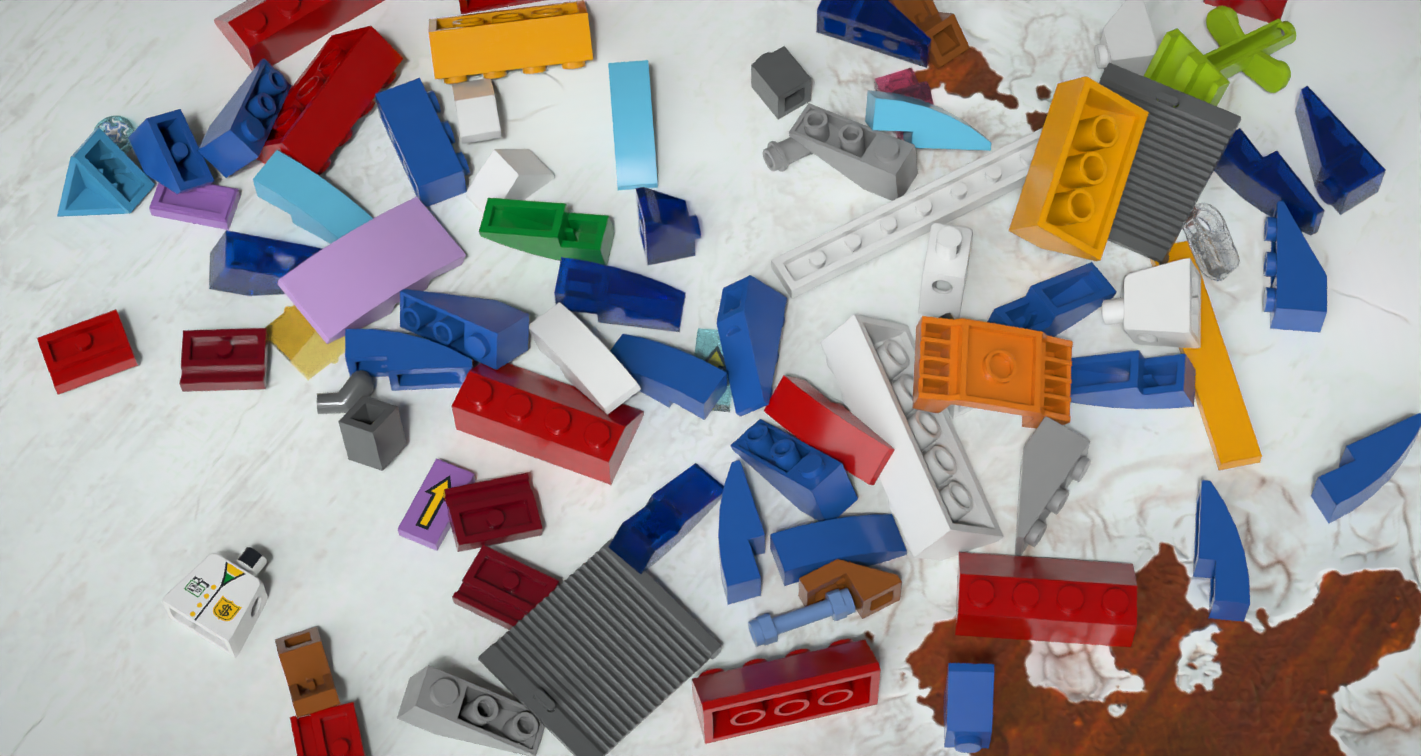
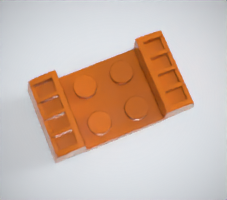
[912,316,1073,429]

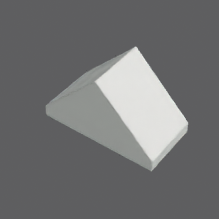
[466,149,554,214]

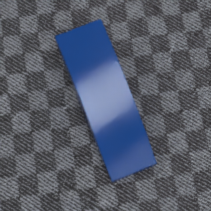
[987,262,1117,337]
[345,329,473,391]
[610,334,727,420]
[1070,350,1196,409]
[1311,413,1421,524]
[718,460,765,605]
[1193,480,1250,622]
[770,514,907,586]

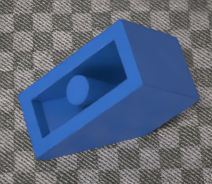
[128,109,214,194]
[944,663,994,753]

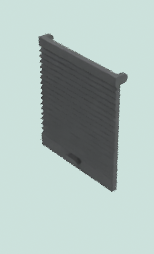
[1099,63,1241,265]
[478,538,722,756]

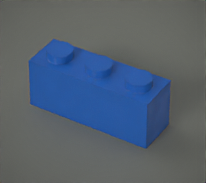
[375,78,470,207]

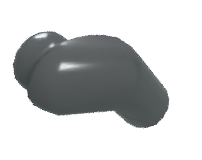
[316,370,374,414]

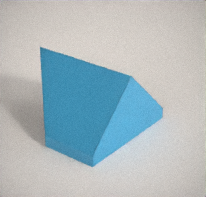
[57,128,155,217]

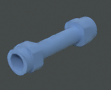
[748,588,855,647]

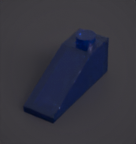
[816,0,931,68]
[1295,85,1386,215]
[209,230,323,296]

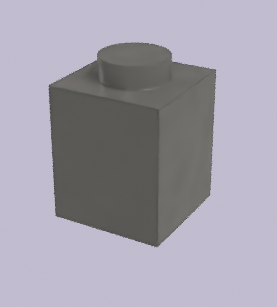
[751,46,811,119]
[338,395,407,471]

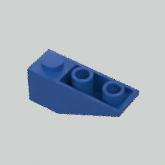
[197,59,292,178]
[1263,201,1327,333]
[716,275,787,417]
[400,289,529,370]
[730,419,858,521]

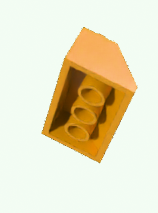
[428,0,593,84]
[1009,76,1149,261]

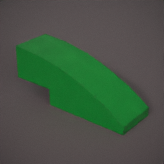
[479,198,615,268]

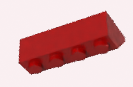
[214,0,385,71]
[256,26,403,175]
[452,363,644,485]
[955,552,1137,647]
[692,639,881,744]

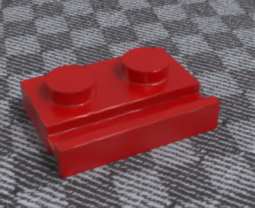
[37,309,138,395]
[290,702,365,756]

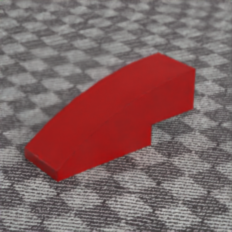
[764,375,895,485]

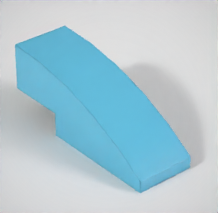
[608,60,658,190]
[865,90,991,151]
[253,150,373,244]

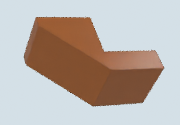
[886,0,970,68]
[798,559,902,619]
[275,626,340,718]

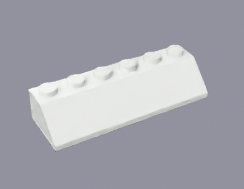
[820,314,1004,561]

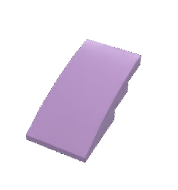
[278,197,466,344]

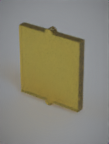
[265,305,345,380]

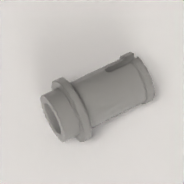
[762,137,814,172]

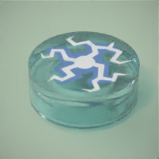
[94,115,134,154]

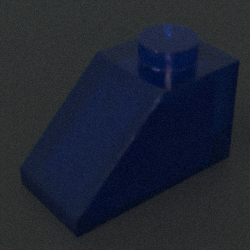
[636,187,701,265]

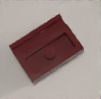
[179,328,269,392]
[443,473,543,552]
[452,545,560,630]

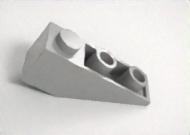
[789,103,918,201]
[1015,416,1091,556]
[397,665,545,756]

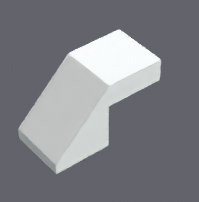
[452,79,502,144]

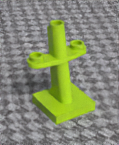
[1144,6,1296,108]

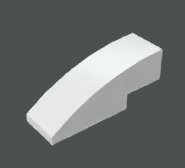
[529,302,641,415]

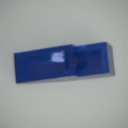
[1214,128,1325,235]
[554,257,686,332]
[608,463,724,574]

